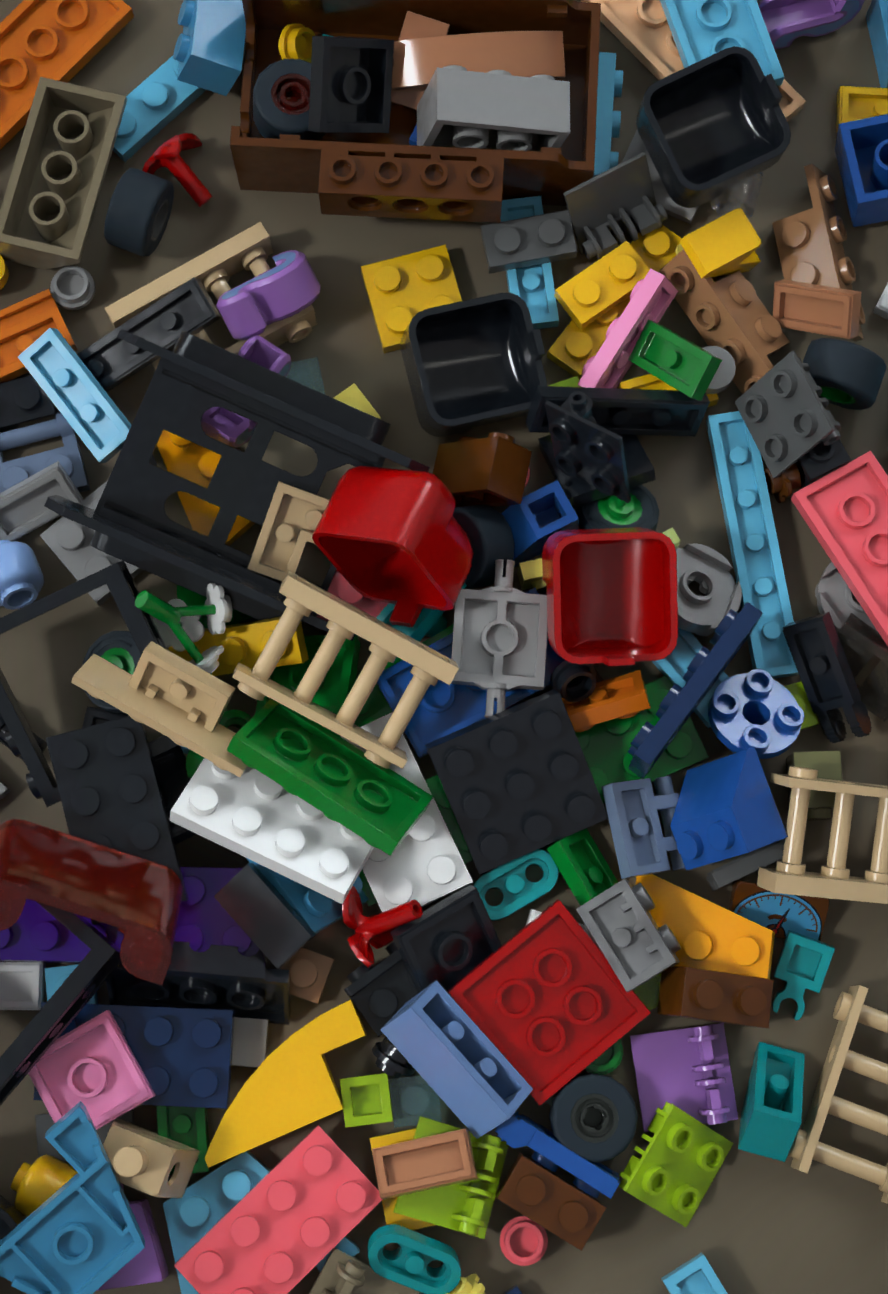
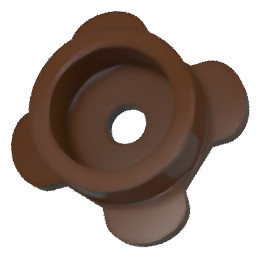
[764,463,801,503]

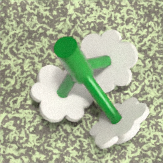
[135,583,232,675]

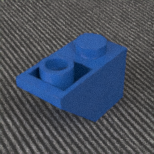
[501,480,579,567]

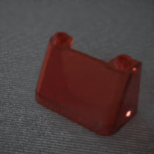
[0,819,183,985]

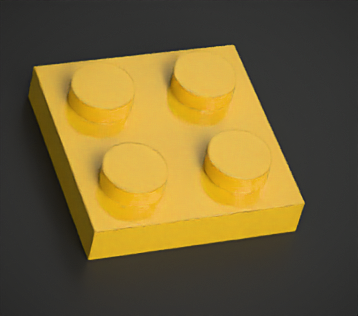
[360,244,462,353]

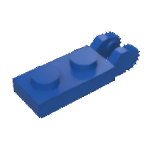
[495,1111,620,1199]

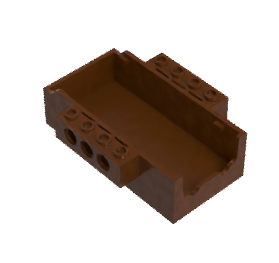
[230,0,601,223]

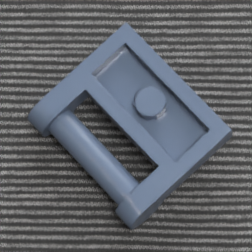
[0,413,91,493]

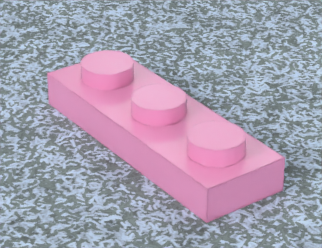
[578,268,678,389]

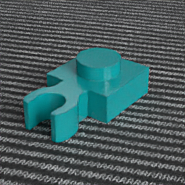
[772,930,835,1020]

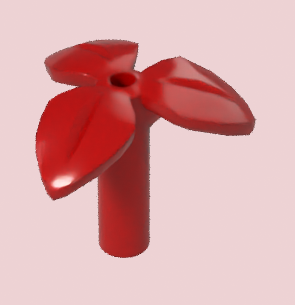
[142,133,213,207]
[342,886,423,968]

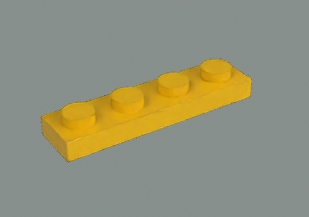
[547,225,682,380]

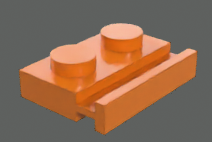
[0,289,78,383]

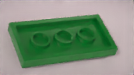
[227,699,433,856]

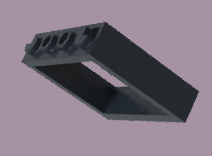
[0,561,177,807]
[0,846,127,1106]

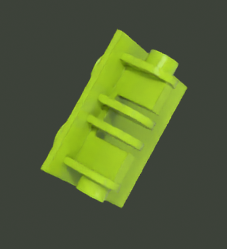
[619,1102,734,1227]
[393,1116,509,1239]

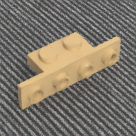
[71,641,248,777]

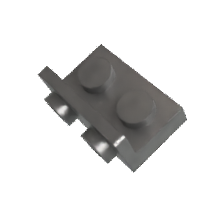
[576,878,681,992]

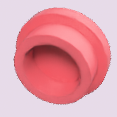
[499,1215,548,1266]

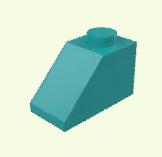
[738,1042,805,1162]

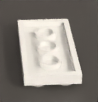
[340,712,473,912]
[169,758,374,904]

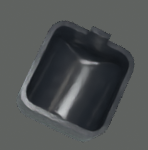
[636,46,791,208]
[400,293,547,437]

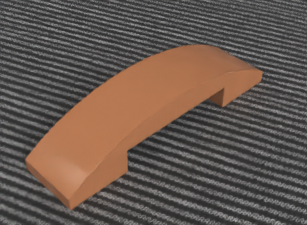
[391,31,566,90]

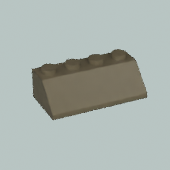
[0,77,127,270]

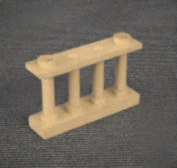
[105,222,317,370]
[232,571,459,769]
[757,766,888,904]
[788,985,888,1204]

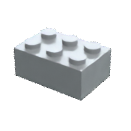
[417,65,570,152]

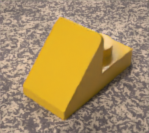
[679,208,762,279]

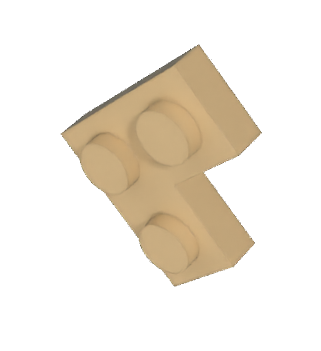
[248,481,330,582]

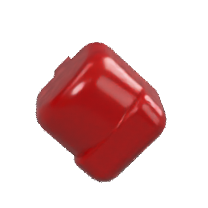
[312,466,474,627]
[542,527,678,666]

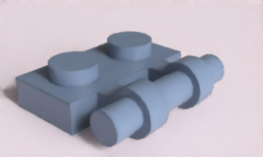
[602,776,685,879]

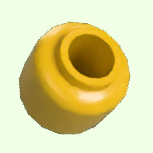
[11,1154,78,1217]

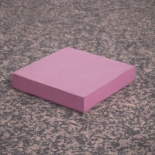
[28,1010,156,1130]

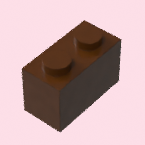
[433,432,532,507]
[657,966,773,1028]
[496,1152,607,1251]

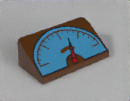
[729,881,830,941]

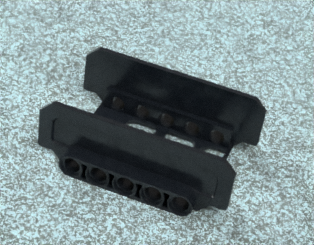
[44,328,430,641]

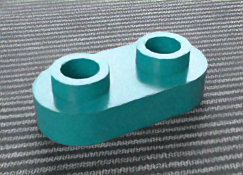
[474,849,558,921]
[368,1224,461,1294]

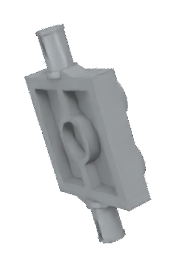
[451,559,548,718]

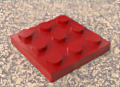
[448,900,651,1106]

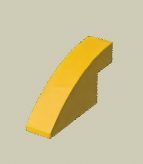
[205,999,367,1168]

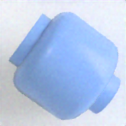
[0,540,44,610]

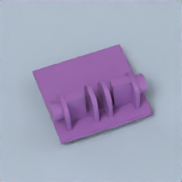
[630,1023,738,1132]

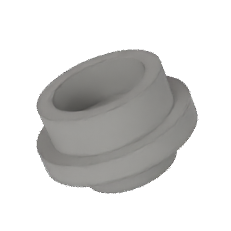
[50,266,96,310]

